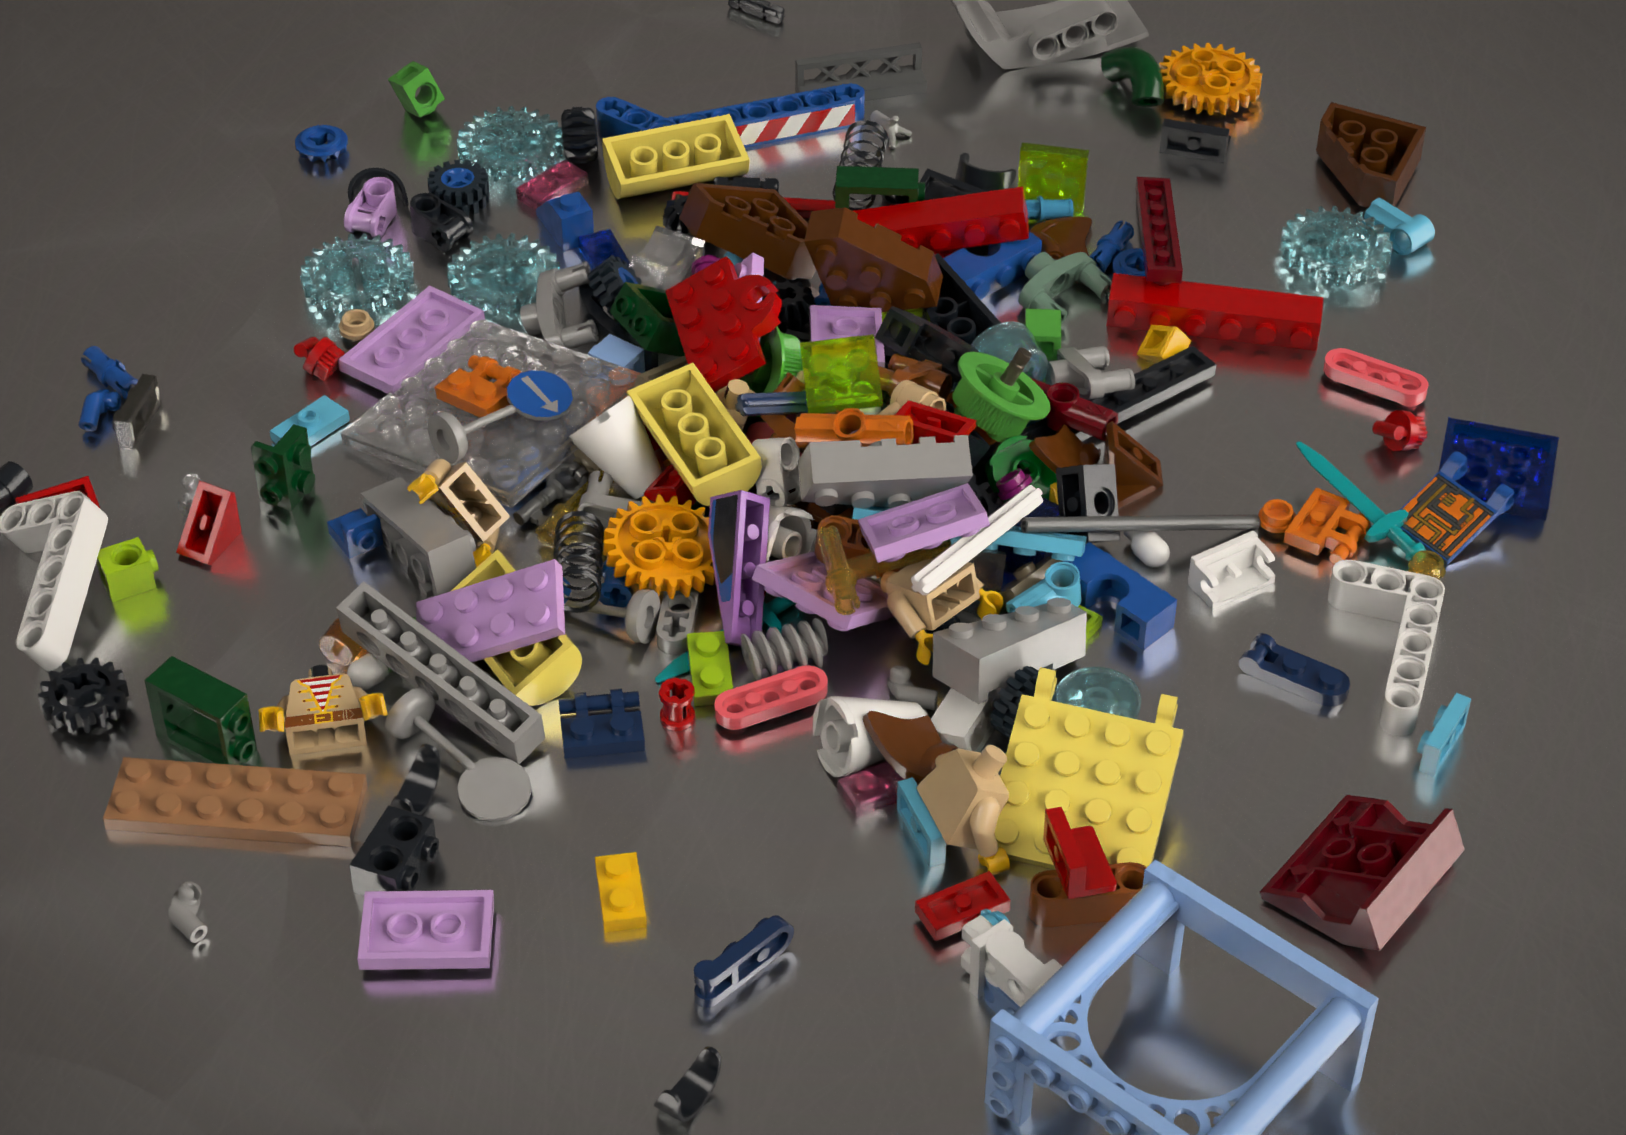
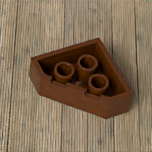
[1316,102,1426,208]
[679,183,816,280]
[804,207,943,312]

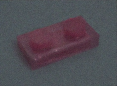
[516,160,588,211]
[837,761,904,818]

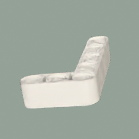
[0,491,108,671]
[1328,559,1445,737]

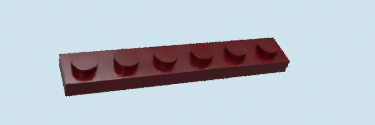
[1135,177,1183,285]

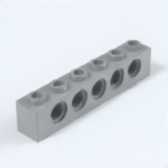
[336,581,545,764]

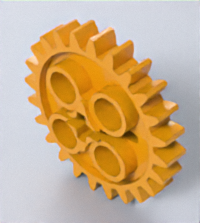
[1159,43,1262,116]
[603,495,715,599]

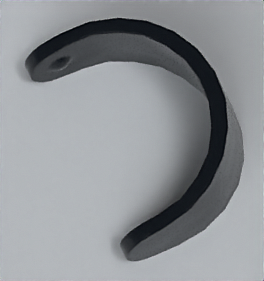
[955,153,1016,192]
[348,168,409,207]
[390,744,440,815]
[654,1046,722,1122]

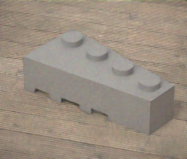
[798,435,973,509]
[360,477,476,597]
[933,598,1087,704]

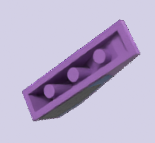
[708,490,770,647]

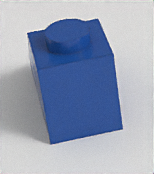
[536,191,594,252]

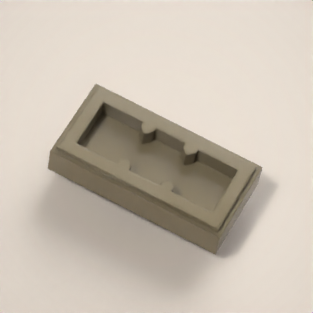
[997,555,1062,608]

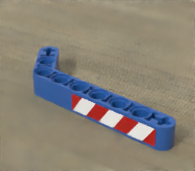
[596,83,865,148]

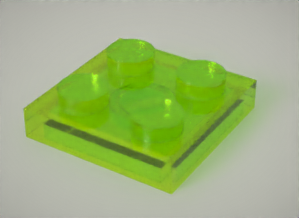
[1018,142,1089,212]
[800,334,883,414]

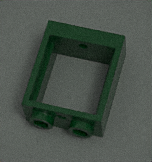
[835,166,925,210]
[609,282,685,357]
[144,656,257,765]

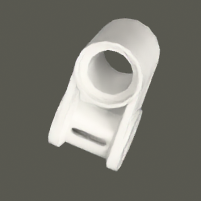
[752,437,802,507]

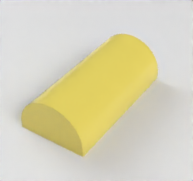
[602,114,750,199]
[626,363,762,507]
[451,549,582,706]

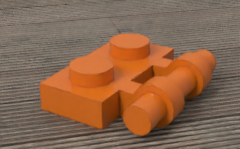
[434,355,521,418]
[1283,487,1371,565]

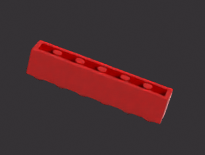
[853,186,1029,252]
[1106,273,1324,351]

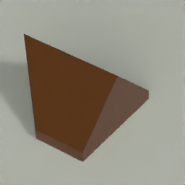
[1103,421,1163,509]

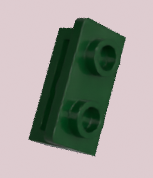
[251,424,315,511]

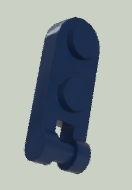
[1238,633,1350,707]
[694,915,794,1008]

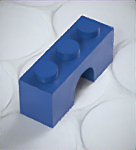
[943,231,1042,300]
[1062,542,1177,651]

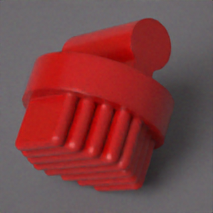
[294,336,345,381]
[1372,410,1428,452]

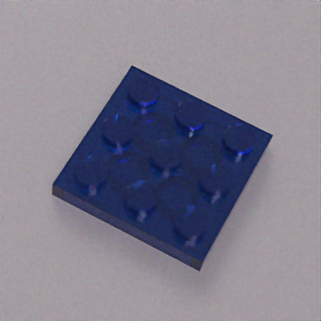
[1438,417,1559,520]

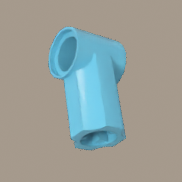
[1363,197,1435,256]
[1006,562,1082,613]

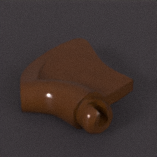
[1030,217,1092,260]
[1029,424,1101,474]
[863,711,958,785]

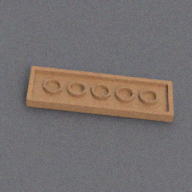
[103,757,367,847]

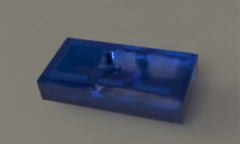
[578,229,634,270]

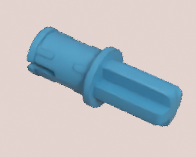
[1026,196,1074,223]

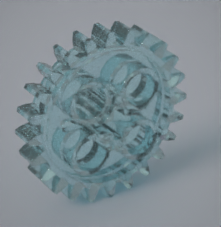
[456,106,564,182]
[1280,206,1393,287]
[300,233,414,315]
[447,233,560,316]

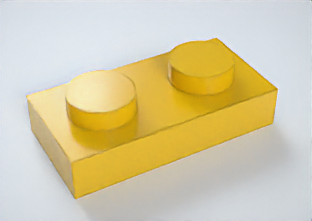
[595,852,647,933]

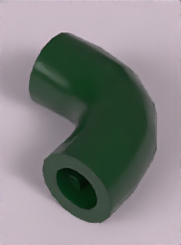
[1101,47,1164,107]

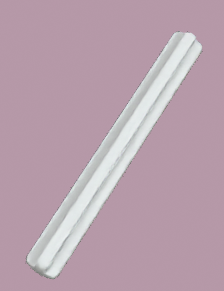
[911,485,1043,595]

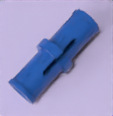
[1090,220,1134,273]
[81,346,142,400]

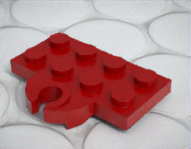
[665,256,782,392]

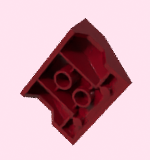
[1260,795,1465,951]

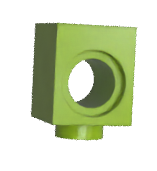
[96,537,159,602]

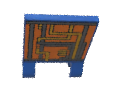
[1400,451,1514,565]

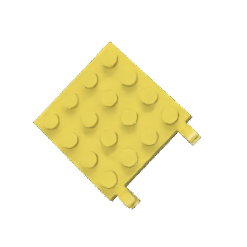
[994,667,1183,870]

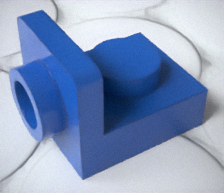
[327,508,383,559]

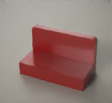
[1043,807,1117,899]

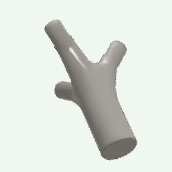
[870,110,912,149]

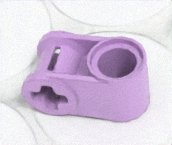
[344,177,397,239]

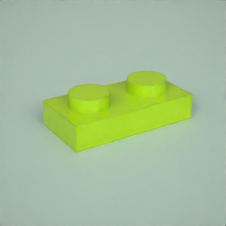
[687,631,733,706]

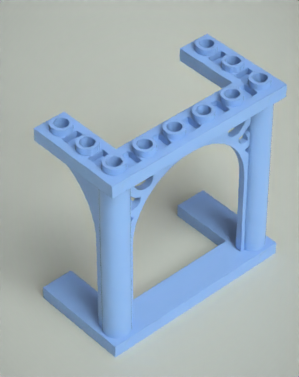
[984,859,1379,1135]

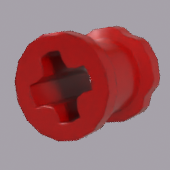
[659,678,695,731]

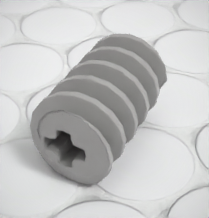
[740,618,828,681]

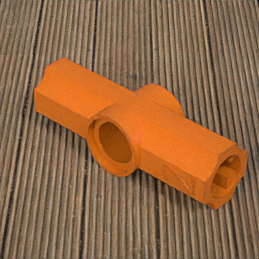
[794,408,914,448]

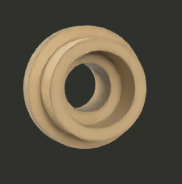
[339,309,375,341]

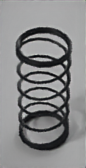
[832,120,888,211]
[553,511,604,613]

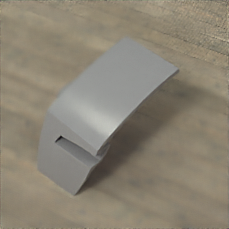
[950,0,1149,69]

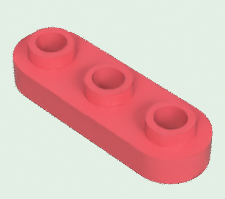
[1323,348,1428,406]
[714,665,828,730]

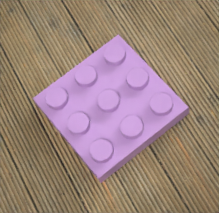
[752,551,895,631]

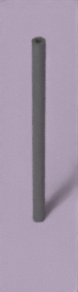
[1020,515,1260,533]

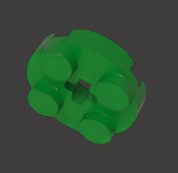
[985,435,1057,509]

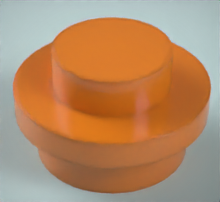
[1258,499,1296,534]

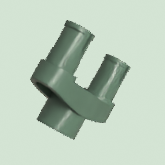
[1018,252,1112,324]

